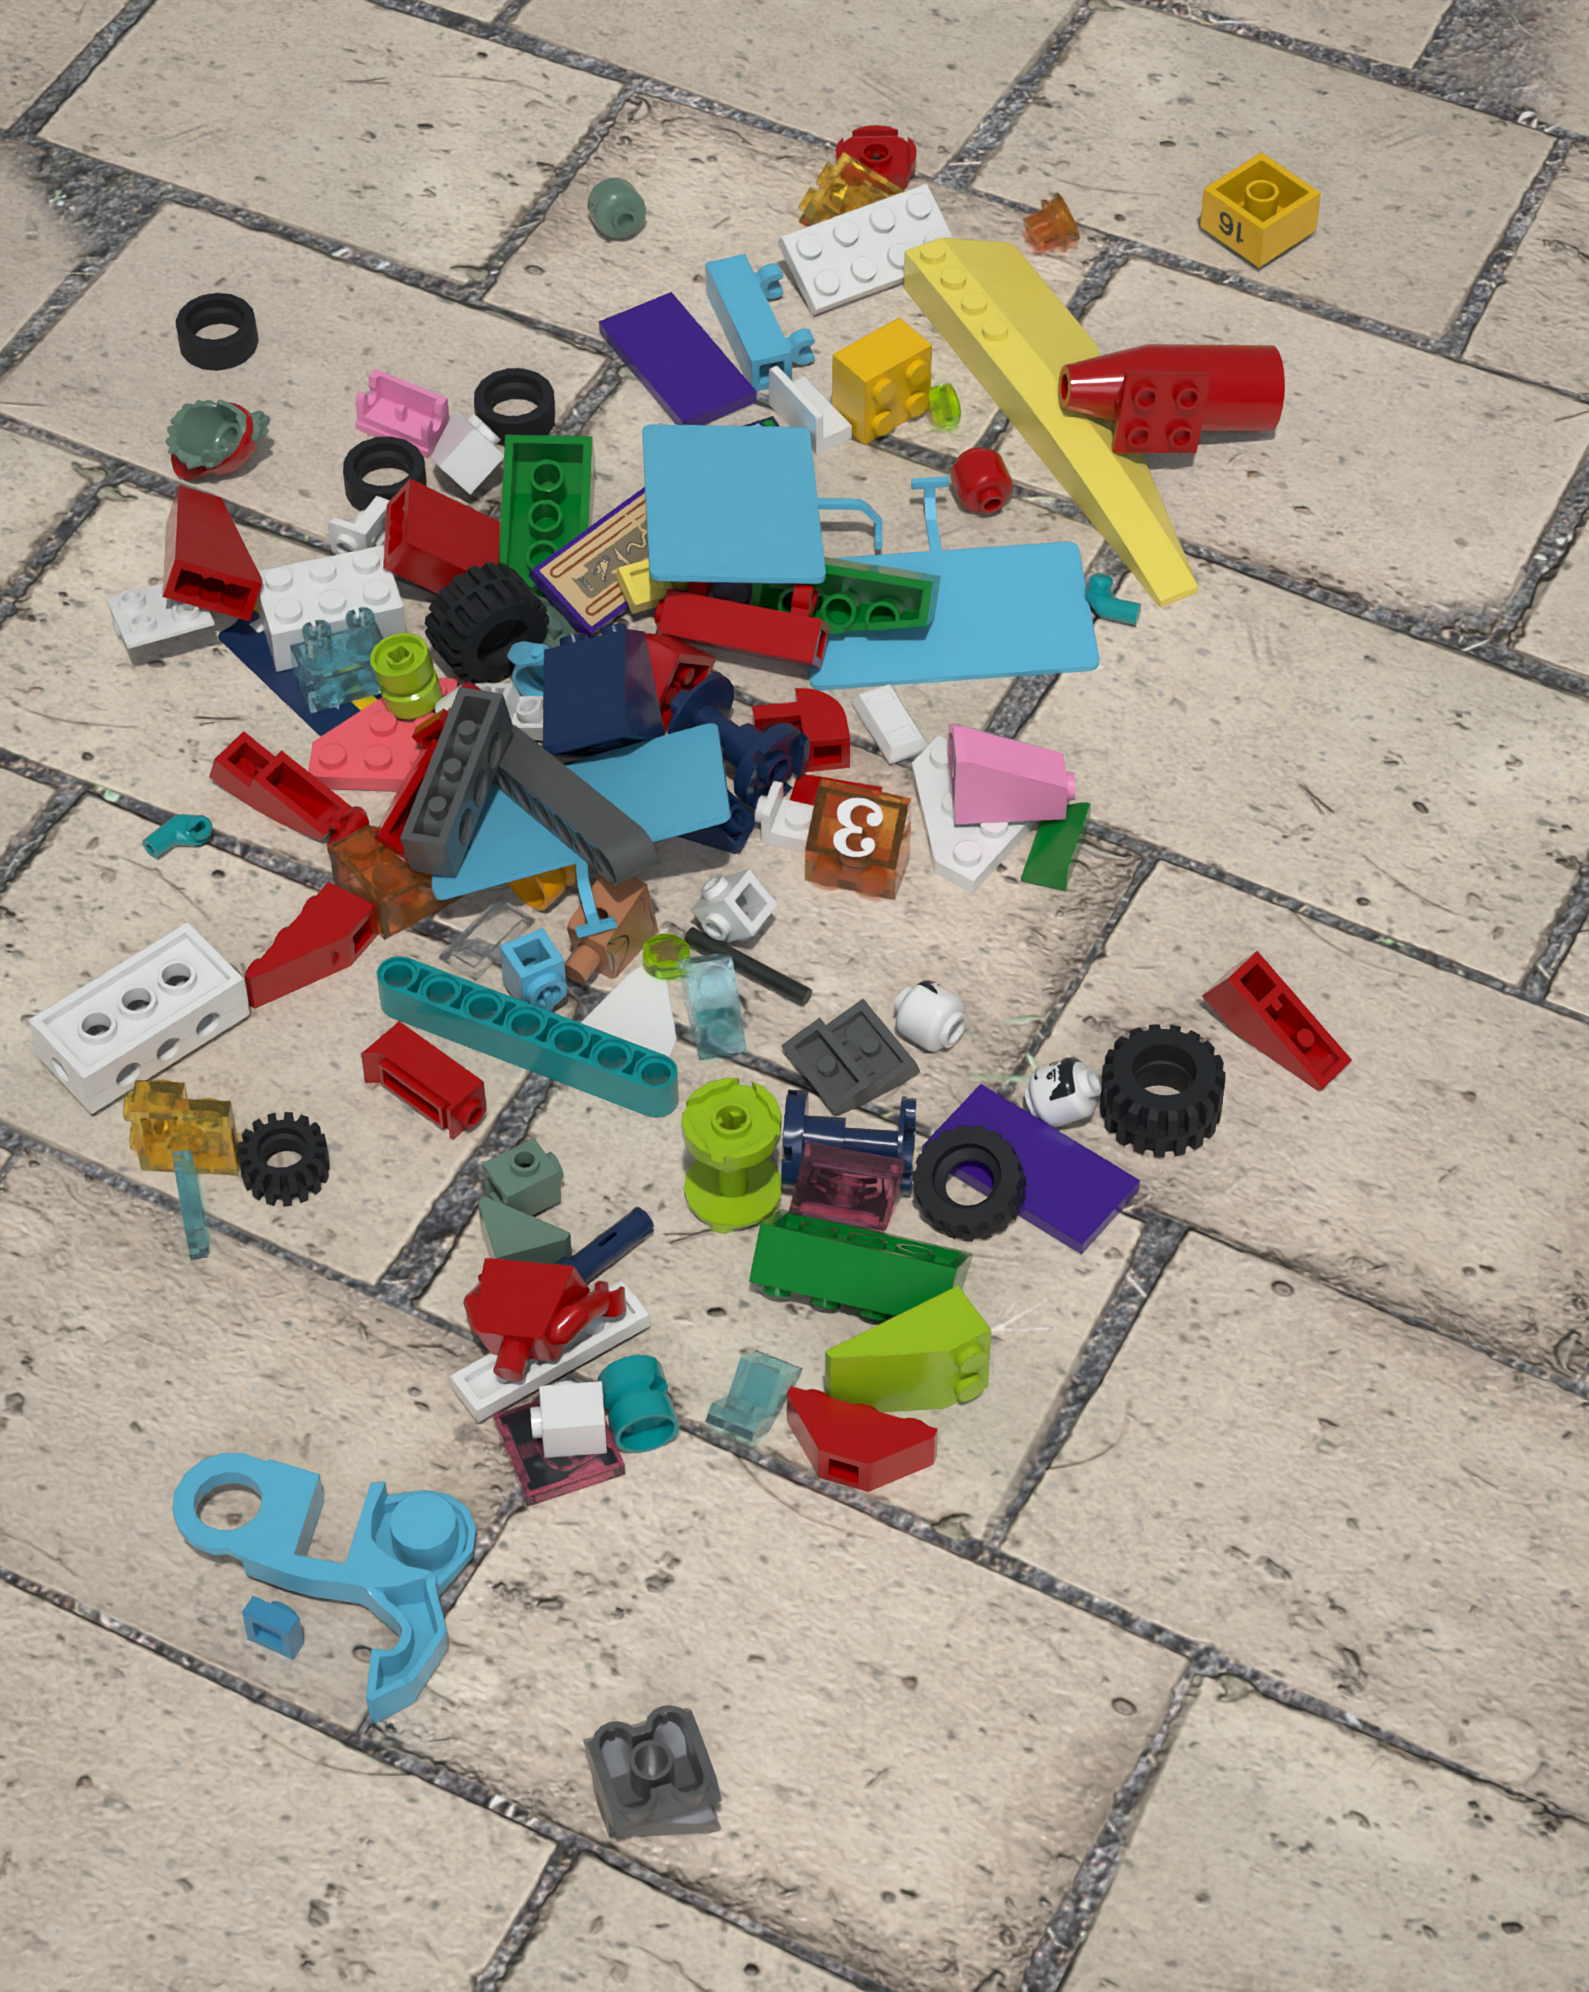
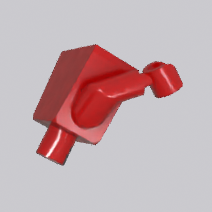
[463,1258,626,1381]

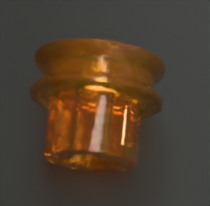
[1022,192,1080,251]

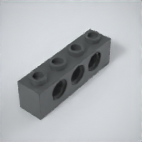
[400,687,513,878]

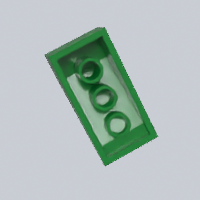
[498,435,595,598]

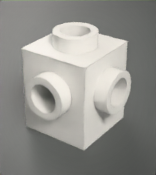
[691,869,778,943]

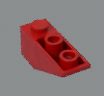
[244,882,379,1009]

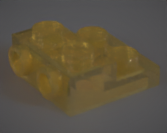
[798,152,905,227]
[123,1079,240,1176]

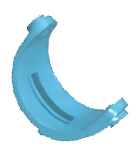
[507,641,549,696]

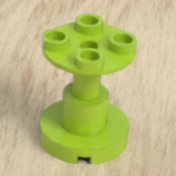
[681,1078,782,1234]

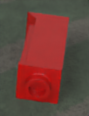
[361,1021,487,1140]

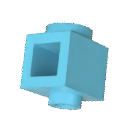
[500,928,568,1011]

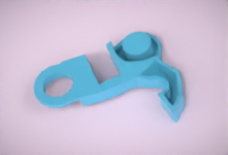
[172,1453,476,1723]

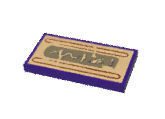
[528,487,649,639]

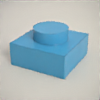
[242,1596,304,1660]

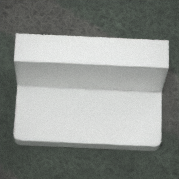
[769,366,852,455]

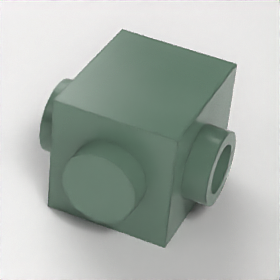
[482,1138,564,1216]

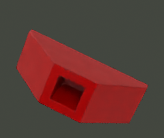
[787,1386,938,1492]

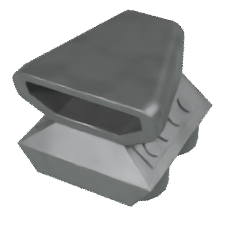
[583,1705,722,1837]

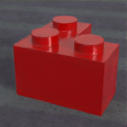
[645,633,717,734]

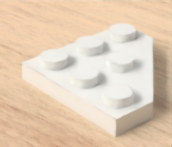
[912,735,1039,894]

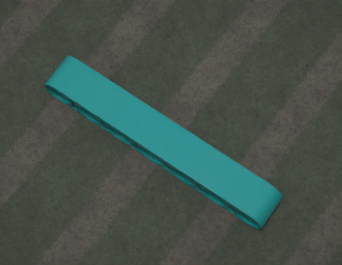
[376,956,679,1118]

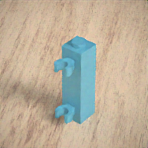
[705,254,815,391]

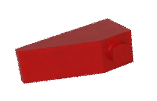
[1202,951,1352,1091]

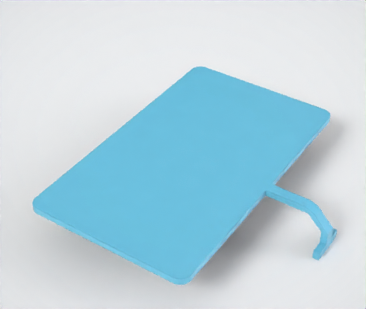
[642,424,883,584]
[808,476,1099,691]
[432,723,731,938]

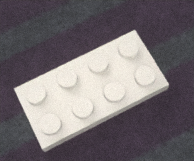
[778,184,953,316]

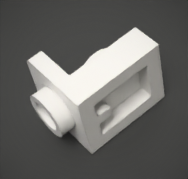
[328,496,390,554]
[755,781,828,855]

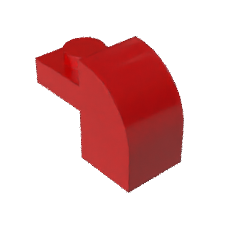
[752,688,850,773]

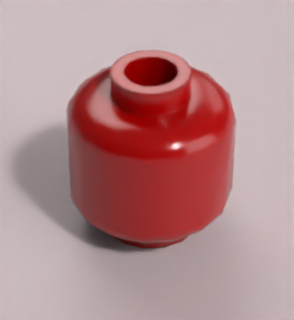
[950,447,1013,513]

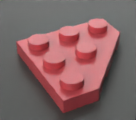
[308,678,459,791]

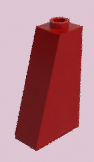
[162,485,262,621]

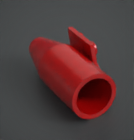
[1058,344,1285,453]

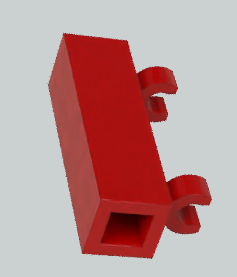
[655,582,831,670]

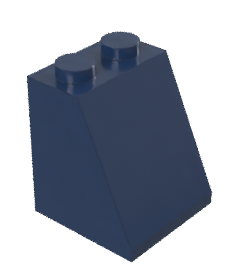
[543,623,665,759]

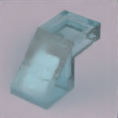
[705,1350,803,1441]

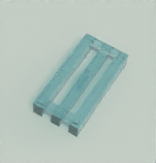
[172,1149,210,1260]

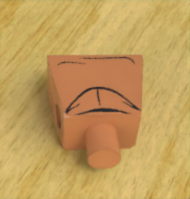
[565,875,659,984]

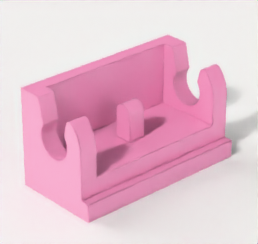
[355,369,449,459]

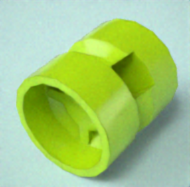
[370,632,442,719]

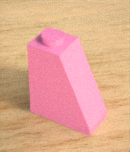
[947,724,1075,824]

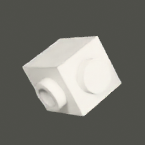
[530,1381,607,1458]

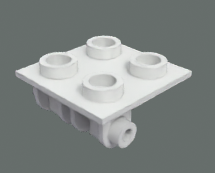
[106,583,215,649]

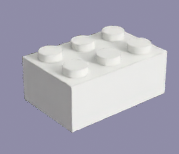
[256,545,406,672]

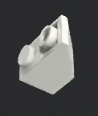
[431,410,504,495]

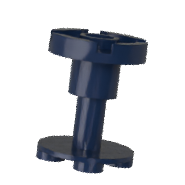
[668,672,810,810]
[781,1089,917,1195]

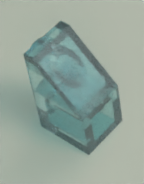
[678,952,747,1060]

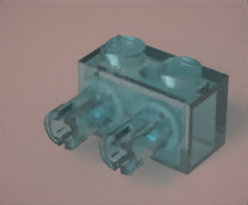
[290,607,384,713]

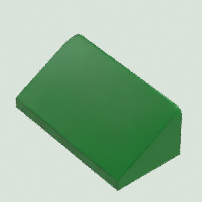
[1021,802,1091,891]

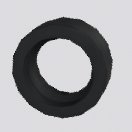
[175,293,258,371]
[474,368,556,446]
[343,436,427,511]

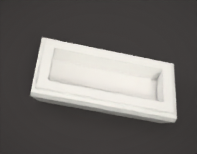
[851,684,928,765]

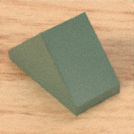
[478,1195,572,1264]

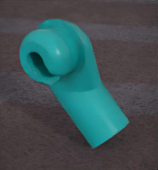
[1085,573,1141,625]
[142,814,213,858]

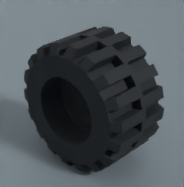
[424,562,549,684]
[1100,1024,1226,1157]

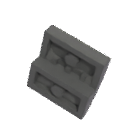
[781,999,920,1115]

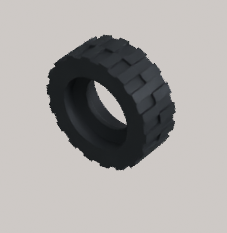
[912,1125,1027,1241]

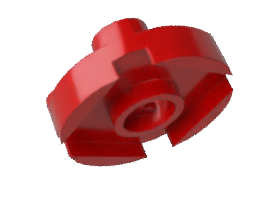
[835,125,917,192]

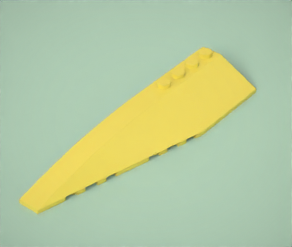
[904,238,1198,608]

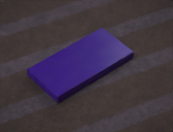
[599,292,757,425]
[922,1084,1140,1254]

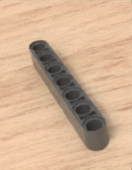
[492,725,659,886]

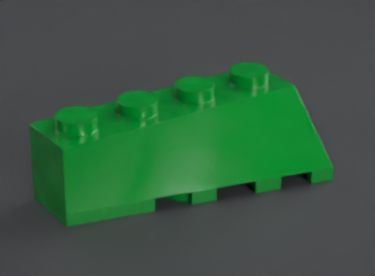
[750,557,941,634]

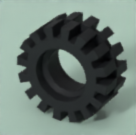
[237,1112,330,1207]

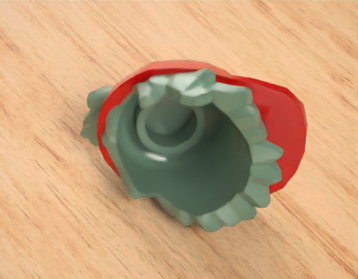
[165,400,270,481]

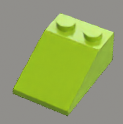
[825,1285,991,1412]

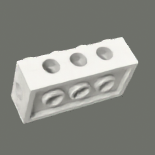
[28,922,250,1114]

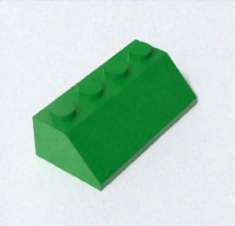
[749,1209,973,1320]

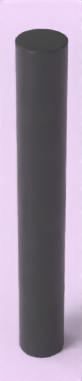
[684,927,812,1006]

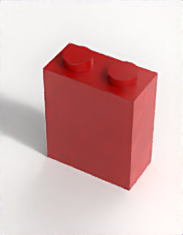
[383,479,500,594]

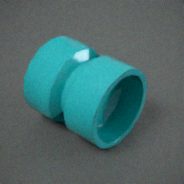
[597,1355,679,1453]

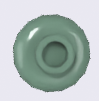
[587,178,646,239]

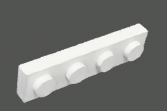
[450,1280,650,1422]

